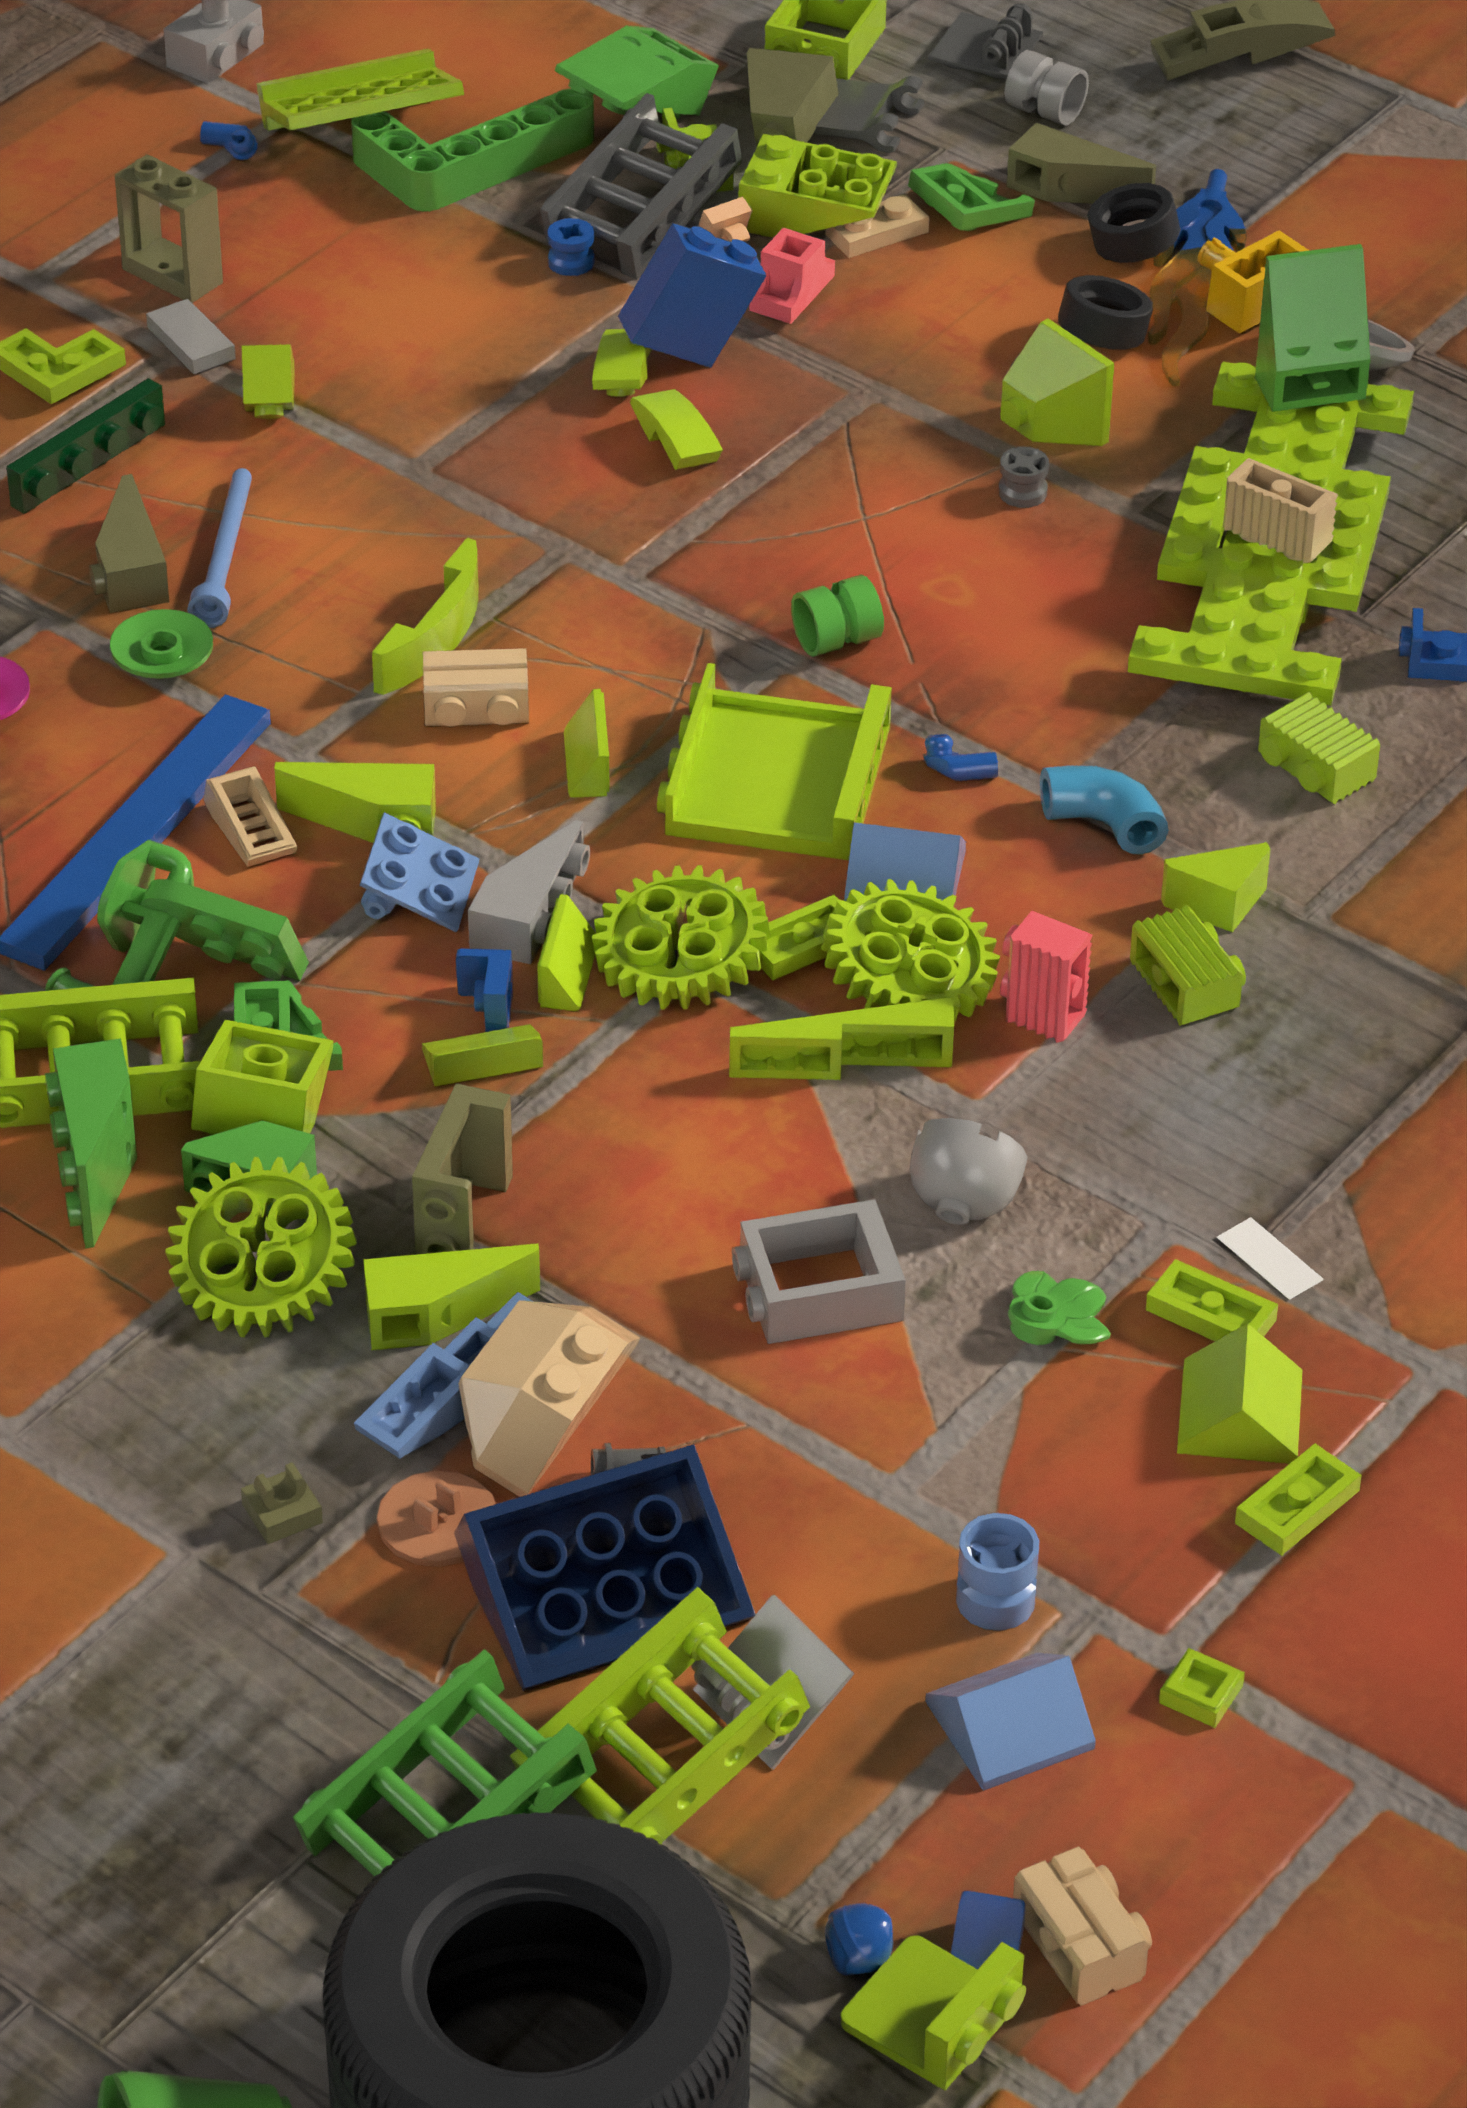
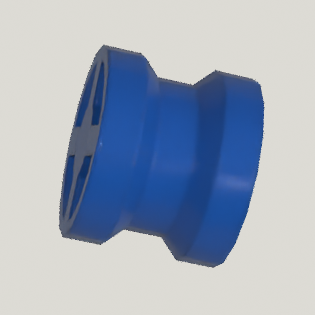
[547,218,595,276]

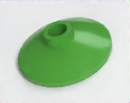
[110,609,213,679]

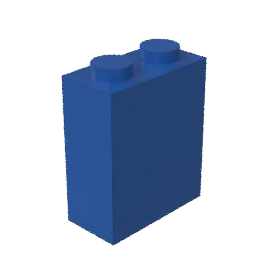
[618,223,767,367]

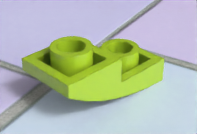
[592,329,652,397]
[630,389,723,470]

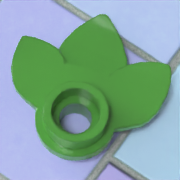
[1008,1270,1111,1345]

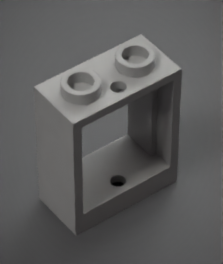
[732,1199,906,1344]

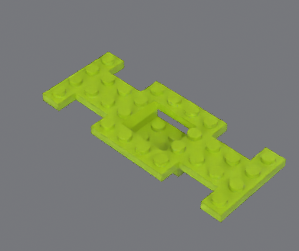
[1128,361,1414,706]

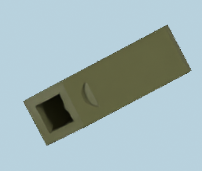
[1007,123,1156,204]

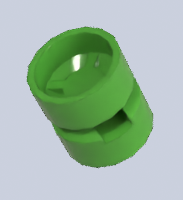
[791,574,884,657]

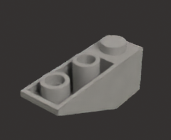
[468,820,590,964]

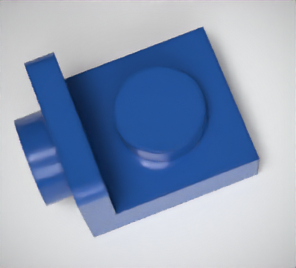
[1399,608,1467,682]
[456,948,514,1032]

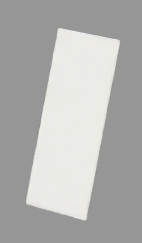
[1217,1217,1324,1300]

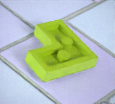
[0,328,126,404]

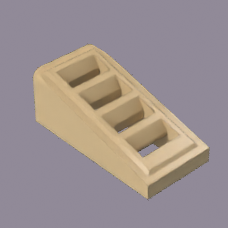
[204,766,297,867]

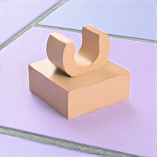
[698,197,752,242]

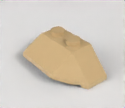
[458,1300,640,1497]

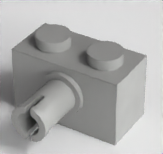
[164,0,264,84]

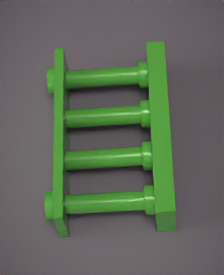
[293,1649,597,1877]

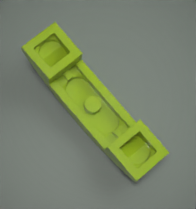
[372,538,479,695]

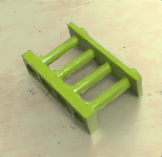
[0,978,201,1128]
[510,1587,810,1844]

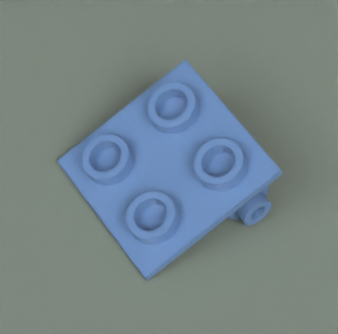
[359,812,480,932]

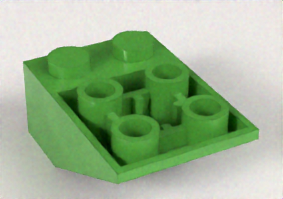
[554,26,719,119]
[1255,244,1370,412]
[45,1038,137,1248]

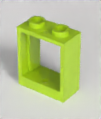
[765,0,886,80]

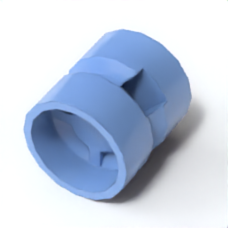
[956,1513,1040,1631]

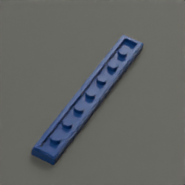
[0,694,271,971]

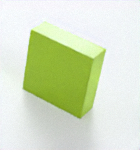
[1159,1648,1245,1728]

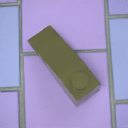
[89,474,169,613]

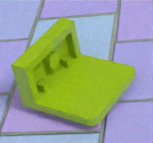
[841,1935,1026,2091]

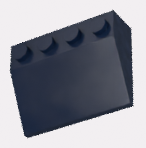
[454,1444,756,1691]

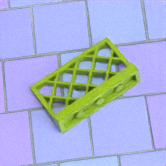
[256,49,464,131]

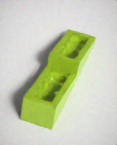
[729,996,954,1080]

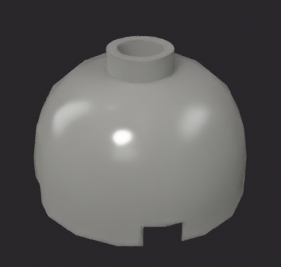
[909,1118,1028,1225]

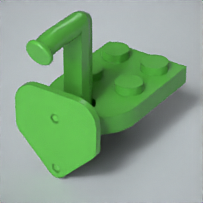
[45,840,309,991]

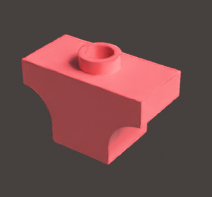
[749,228,835,324]

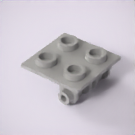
[691,1594,855,1770]

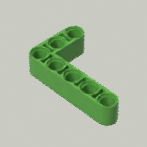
[351,88,594,212]

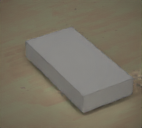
[146,299,236,374]

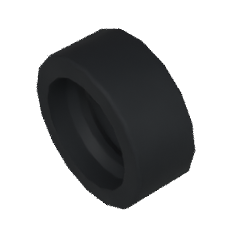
[1087,183,1181,263]
[1058,275,1153,350]

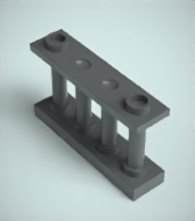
[540,93,742,280]

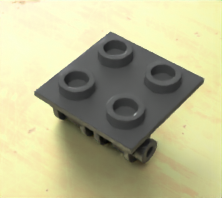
[928,4,1043,79]

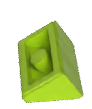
[564,689,610,798]
[537,894,596,1011]
[422,1024,543,1086]

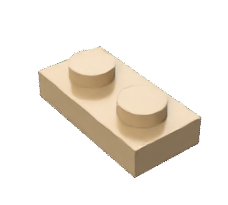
[825,194,929,258]

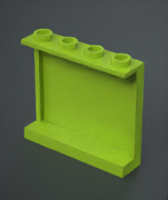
[657,663,892,860]

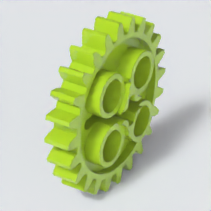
[592,865,771,1010]
[821,879,1000,1024]
[165,1157,357,1338]

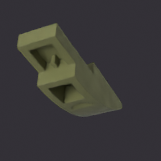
[1150,0,1335,81]

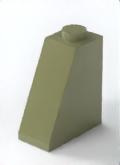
[747,48,839,148]

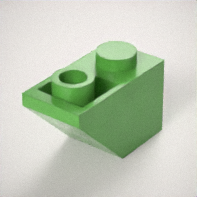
[181,1120,317,1215]

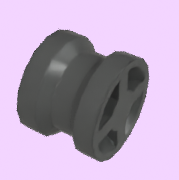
[999,447,1049,508]

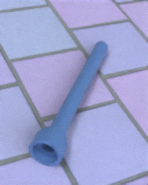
[188,468,252,628]

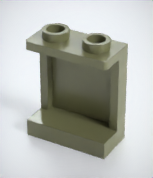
[412,1083,513,1254]

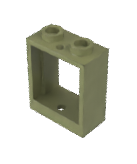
[114,154,223,303]

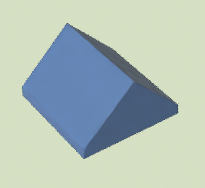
[844,822,966,901]
[925,1653,1096,1791]

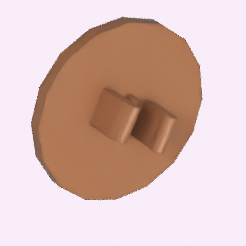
[377,1470,495,1567]

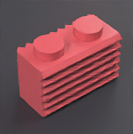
[1000,911,1093,1042]

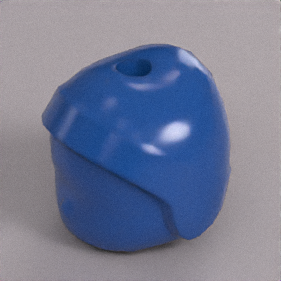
[824,1903,893,1976]

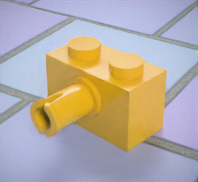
[1198,230,1309,334]

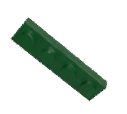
[6,378,165,514]

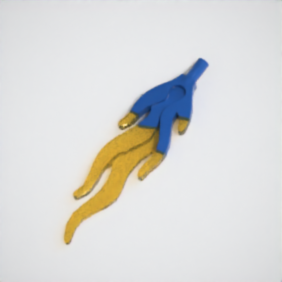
[1148,169,1247,386]

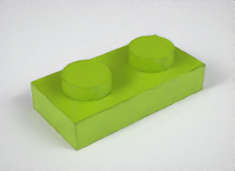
[760,895,839,980]
[1146,1259,1278,1341]
[1235,1443,1362,1556]

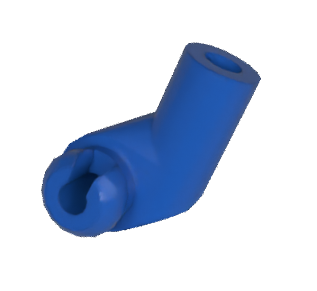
[200,121,258,160]
[923,734,998,781]

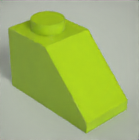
[242,344,294,419]

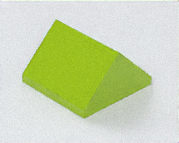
[1177,1323,1302,1464]

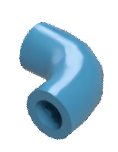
[1040,765,1169,854]

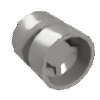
[1004,50,1089,126]

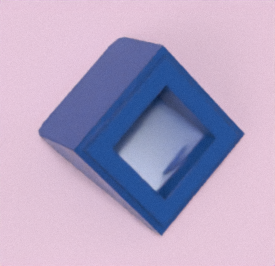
[951,1891,1026,1970]

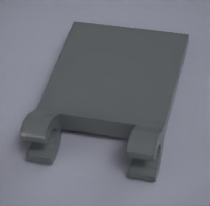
[813,76,924,153]

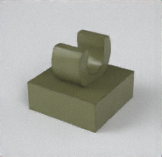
[241,1462,323,1544]

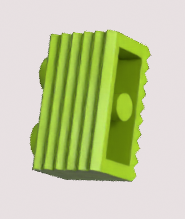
[1258,692,1380,805]
[1130,905,1246,1026]

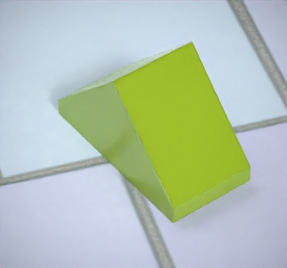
[1161,842,1270,932]

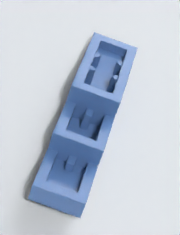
[354,1292,532,1459]

